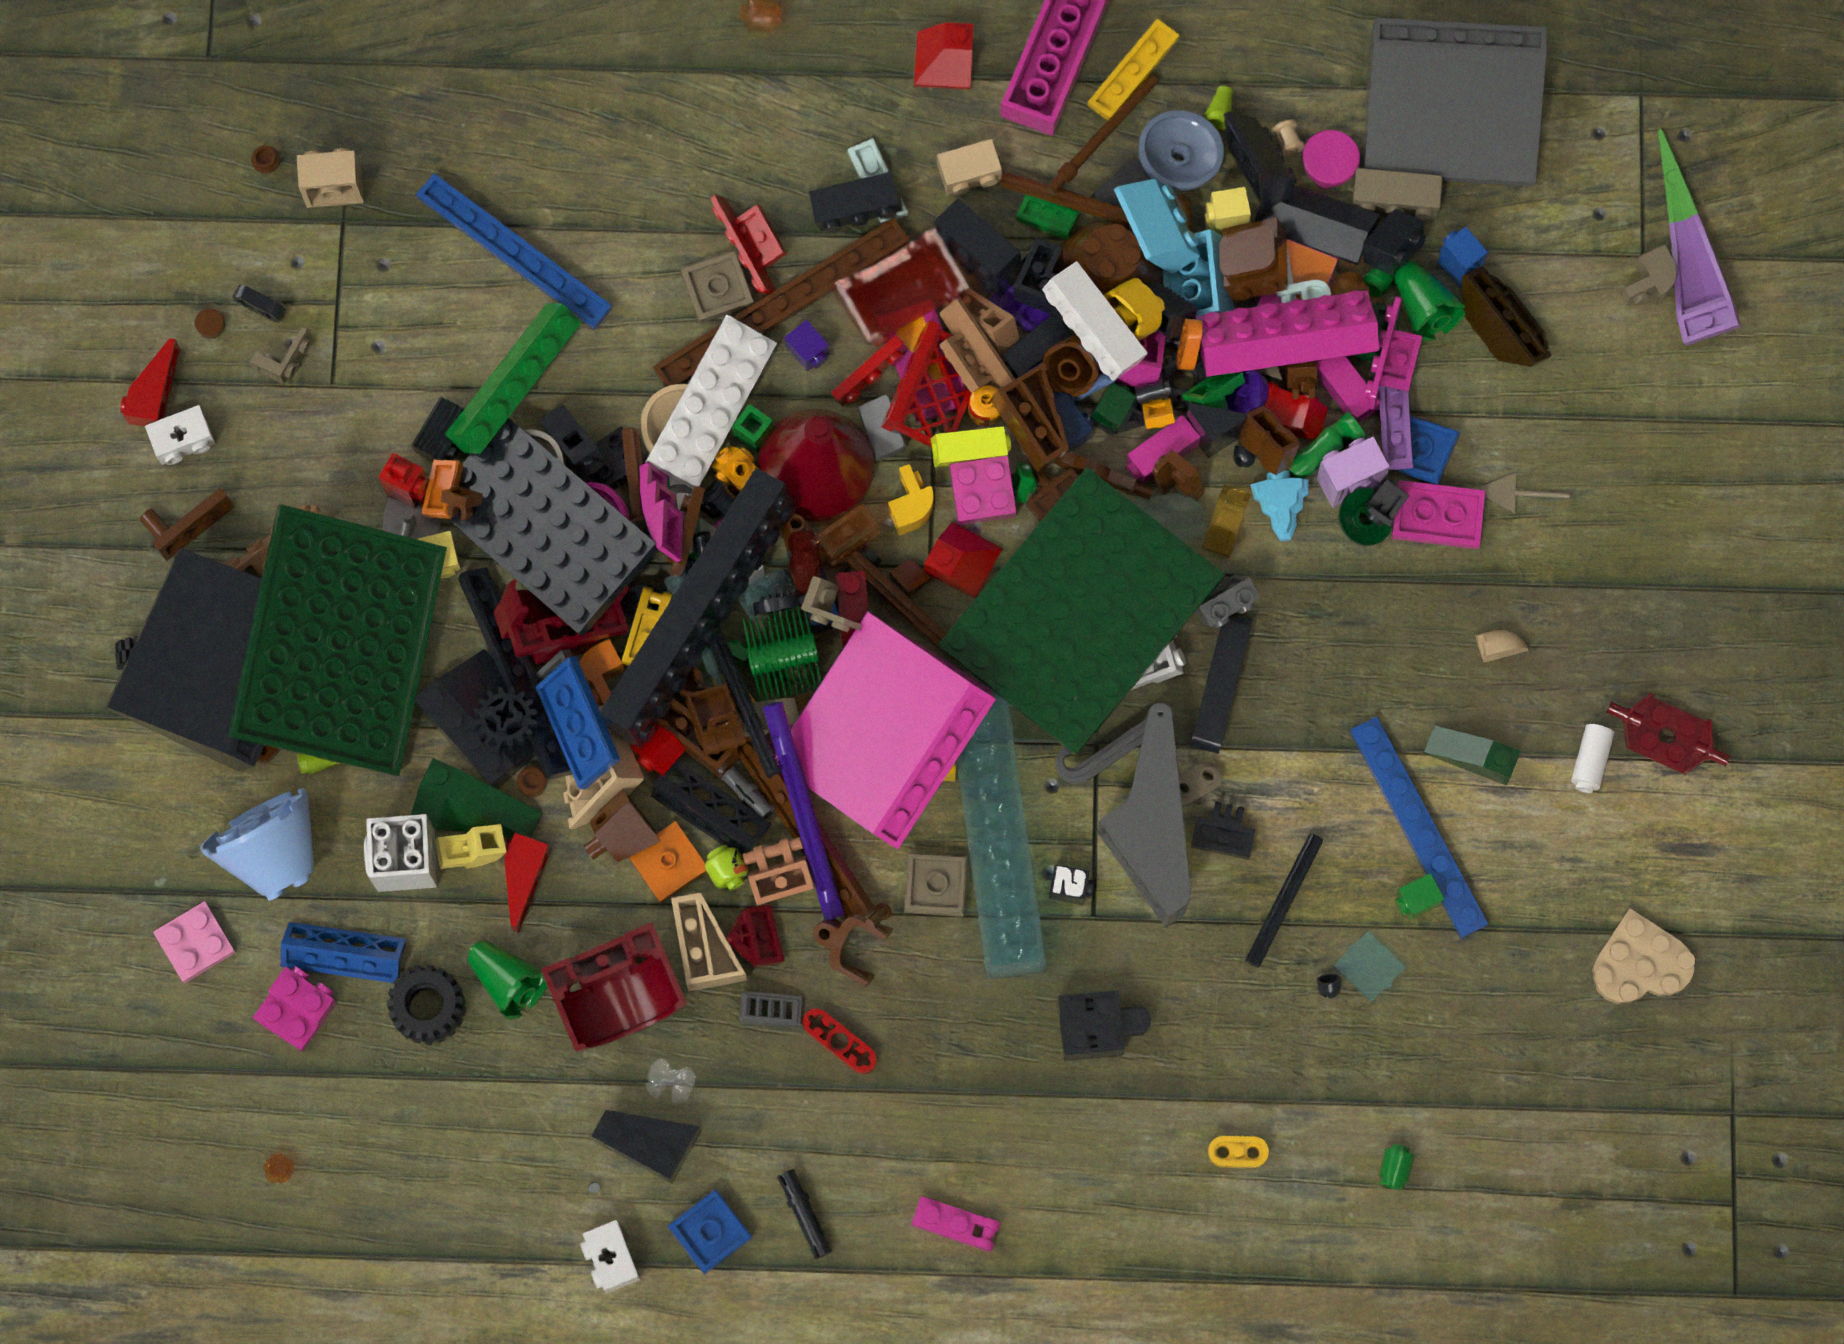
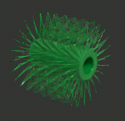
[743,607,822,702]

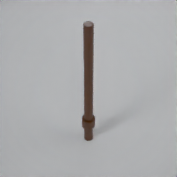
[1046,75,1158,196]

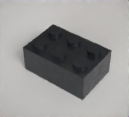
[934,198,1022,298]

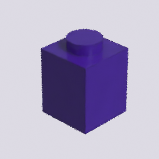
[784,320,829,371]

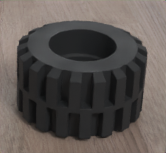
[387,965,466,1045]

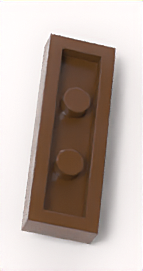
[667,486,705,577]

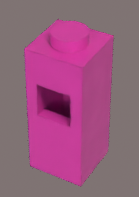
[1316,356,1380,424]
[1125,415,1200,485]

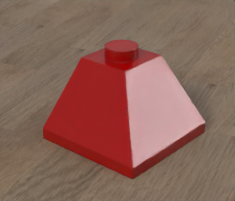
[914,22,974,90]
[924,522,1003,599]

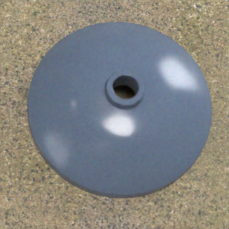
[1138,110,1224,190]

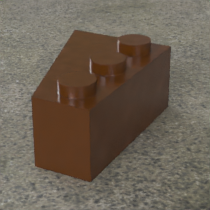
[990,362,1069,473]

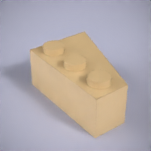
[671,893,747,991]

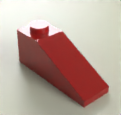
[120,338,180,426]
[503,833,551,933]

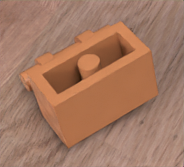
[743,837,814,905]

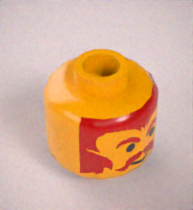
[968,385,1002,426]

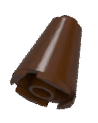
[1043,334,1100,397]

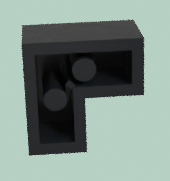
[1013,238,1064,319]

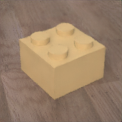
[297,148,364,208]

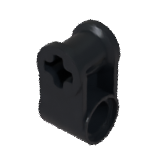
[700,480,737,519]

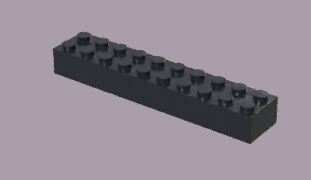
[599,468,796,749]

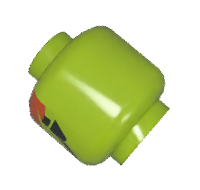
[705,845,749,891]

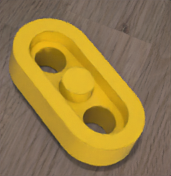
[1208,1136,1269,1168]

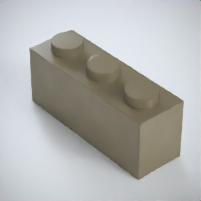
[1352,168,1442,220]

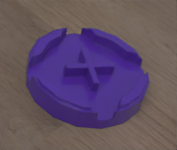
[1225,370,1269,414]

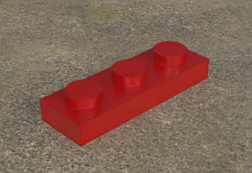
[830,335,907,407]

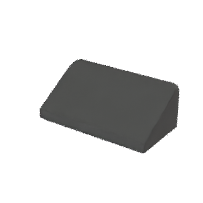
[858,395,905,461]

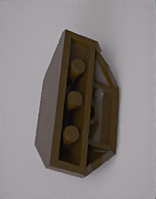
[1462,266,1552,367]

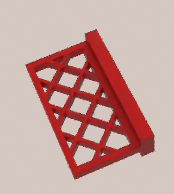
[881,320,971,447]

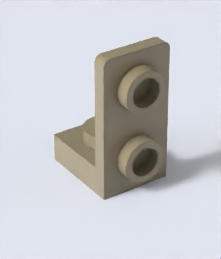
[250,326,312,385]
[801,576,862,633]

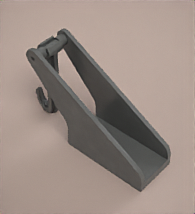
[1056,703,1191,928]

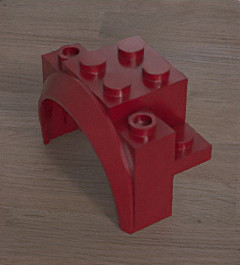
[494,579,629,664]

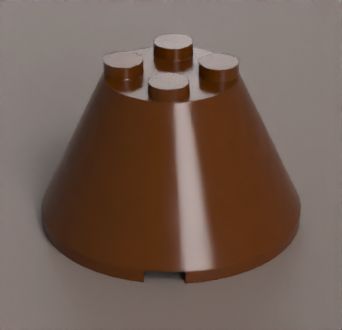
[1059,220,1164,295]

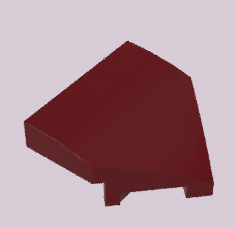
[726,904,784,967]

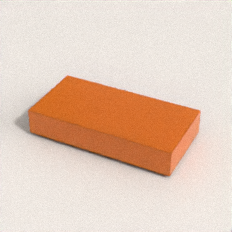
[421,459,464,519]

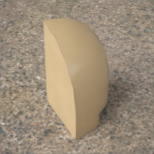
[1475,630,1528,663]

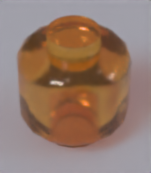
[739,0,782,33]

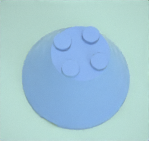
[200,788,314,901]

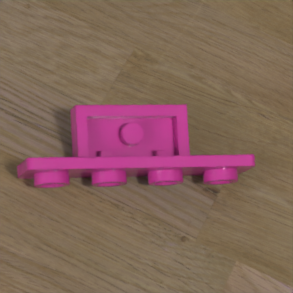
[1365,297,1422,409]

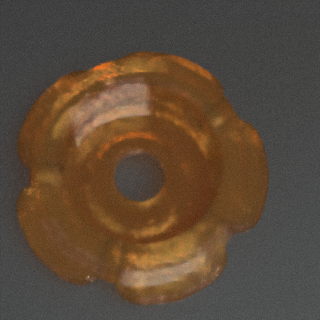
[263,1154,293,1183]

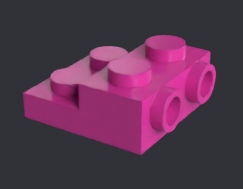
[252,966,337,1052]

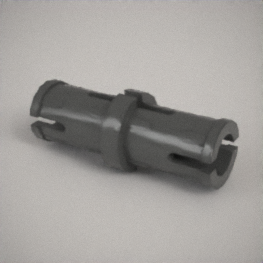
[721,766,775,819]

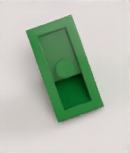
[1182,372,1245,410]

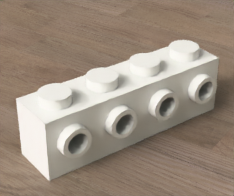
[1042,261,1148,381]

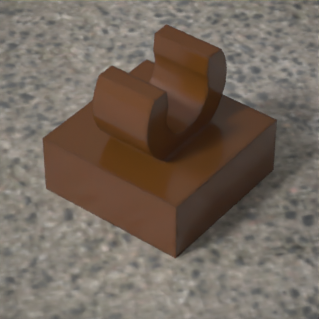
[441,486,483,520]

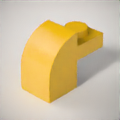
[888,464,933,536]

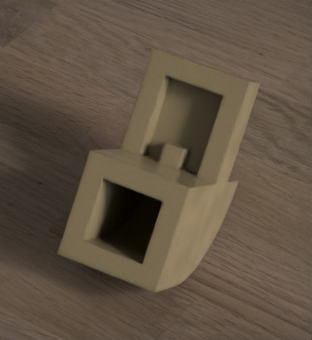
[1621,245,1676,306]

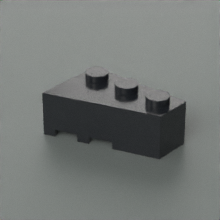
[591,1110,702,1184]

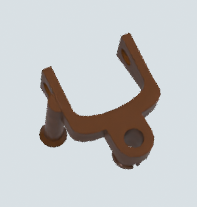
[813,903,893,987]

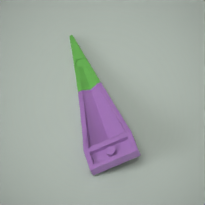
[1658,128,1741,346]

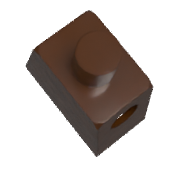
[584,789,660,862]

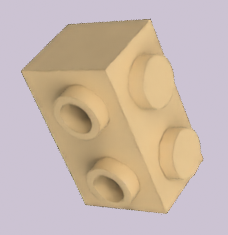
[937,139,1002,195]

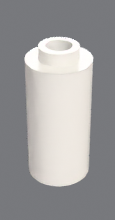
[1571,724,1615,793]

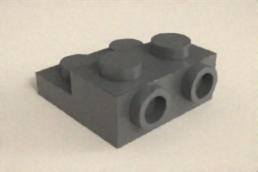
[1194,574,1260,628]

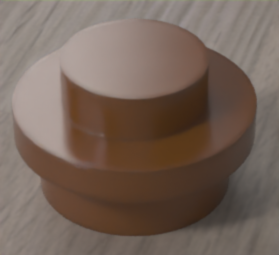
[251,146,280,174]

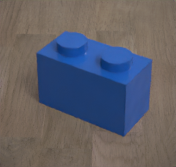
[1437,227,1488,289]

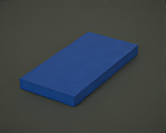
[536,657,621,789]

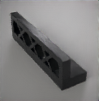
[651,760,771,859]

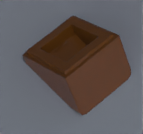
[889,558,931,598]

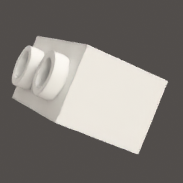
[145,405,215,465]
[580,1220,640,1294]

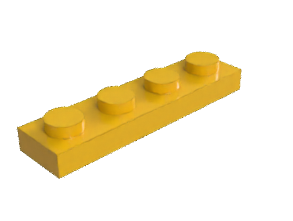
[1087,19,1179,121]

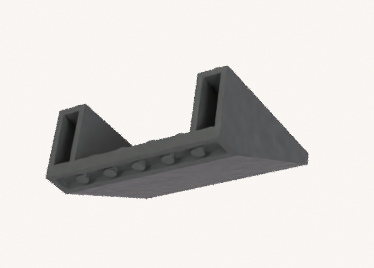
[1364,18,1547,186]

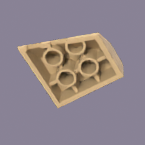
[563,706,644,829]

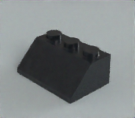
[1224,112,1297,209]

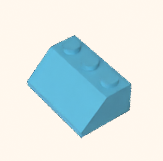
[1114,179,1200,274]
[1162,229,1234,319]

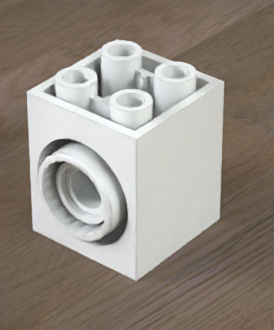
[364,814,437,892]

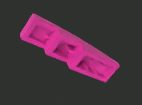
[640,462,683,562]

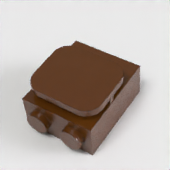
[1219,217,1288,301]

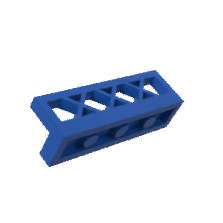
[280,922,406,983]

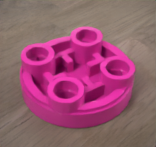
[1302,130,1360,189]

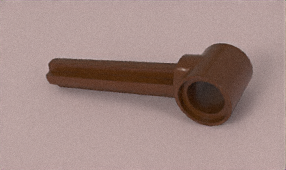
[621,427,651,538]

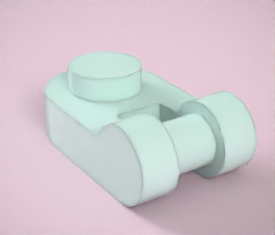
[1277,280,1331,303]

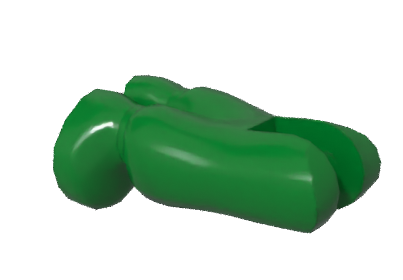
[1289,412,1367,479]

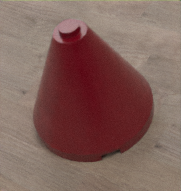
[758,409,874,521]

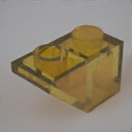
[1202,484,1252,558]

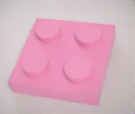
[153,901,236,984]

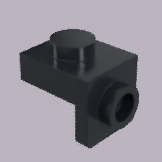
[1364,477,1409,527]

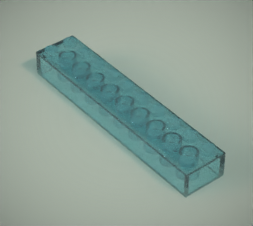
[955,680,1046,980]

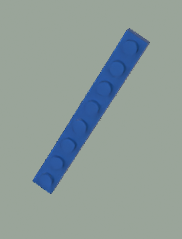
[416,173,612,330]
[1350,717,1488,939]

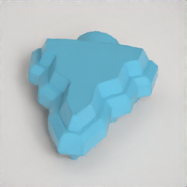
[1250,470,1308,542]

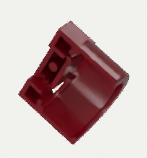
[541,922,686,1052]

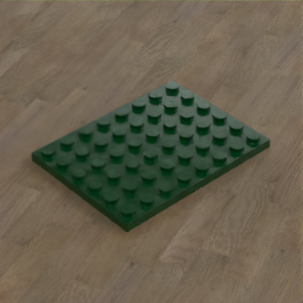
[937,467,1225,756]
[228,504,447,776]

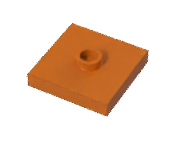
[629,821,707,904]

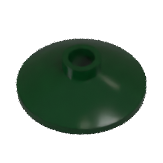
[1338,488,1394,546]

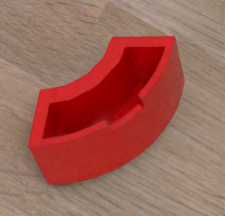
[1264,381,1328,440]

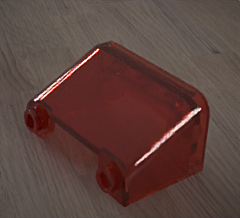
[831,228,969,348]

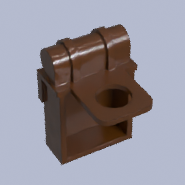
[686,684,746,755]

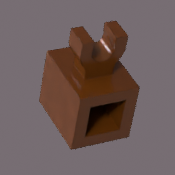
[1285,360,1317,399]

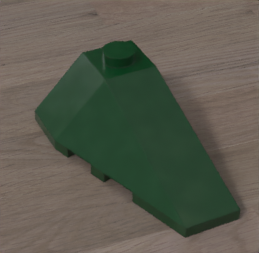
[411,758,542,838]

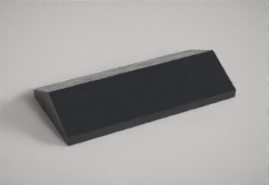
[1254,185,1381,265]

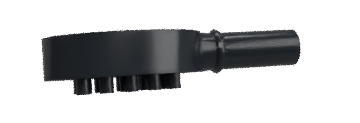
[752,591,807,616]

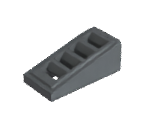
[740,991,802,1027]

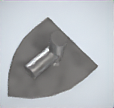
[382,498,442,539]

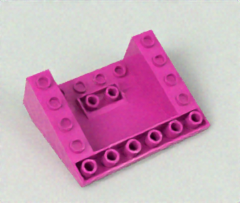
[774,611,996,849]

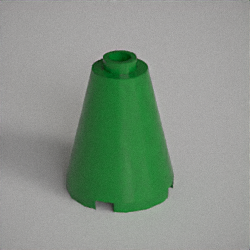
[1394,261,1466,342]
[467,940,548,1020]

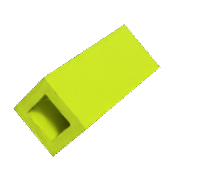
[931,426,1011,467]

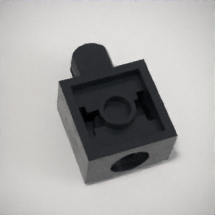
[1058,991,1151,1061]

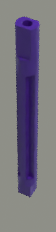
[763,701,844,919]

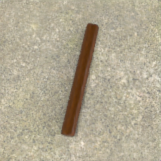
[1000,172,1130,225]
[846,551,952,660]

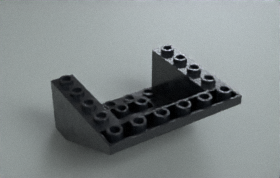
[105,548,264,771]

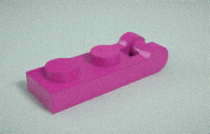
[911,1196,1001,1252]

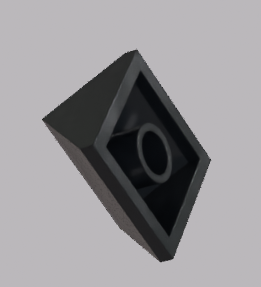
[1186,403,1247,458]

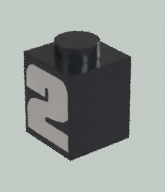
[1049,864,1094,905]

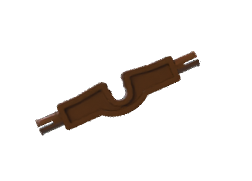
[1053,452,1154,500]

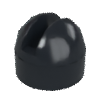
[1233,446,1257,468]
[1317,974,1341,999]

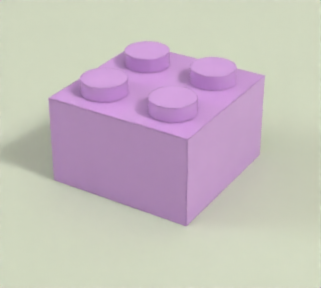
[1317,437,1390,508]

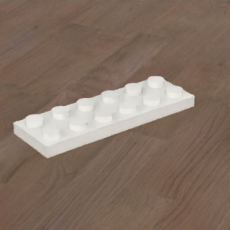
[645,315,777,489]

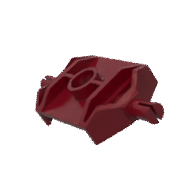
[1606,693,1731,775]

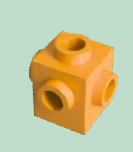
[710,446,758,493]

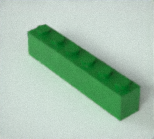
[445,303,582,454]

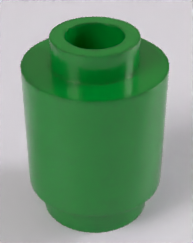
[1378,1144,1414,1191]

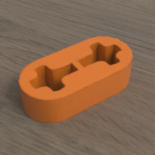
[1177,319,1202,370]

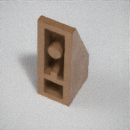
[935,280,1020,357]

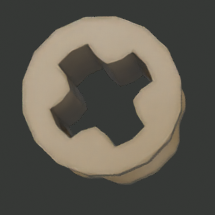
[1272,120,1305,157]

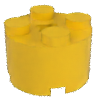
[1103,278,1165,341]

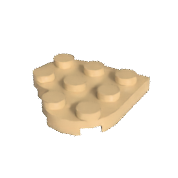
[1592,908,1695,1004]

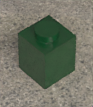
[1090,383,1137,432]

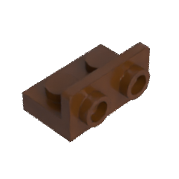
[1153,450,1204,501]

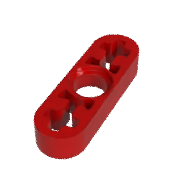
[803,1008,877,1075]

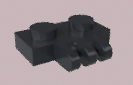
[1191,801,1255,860]

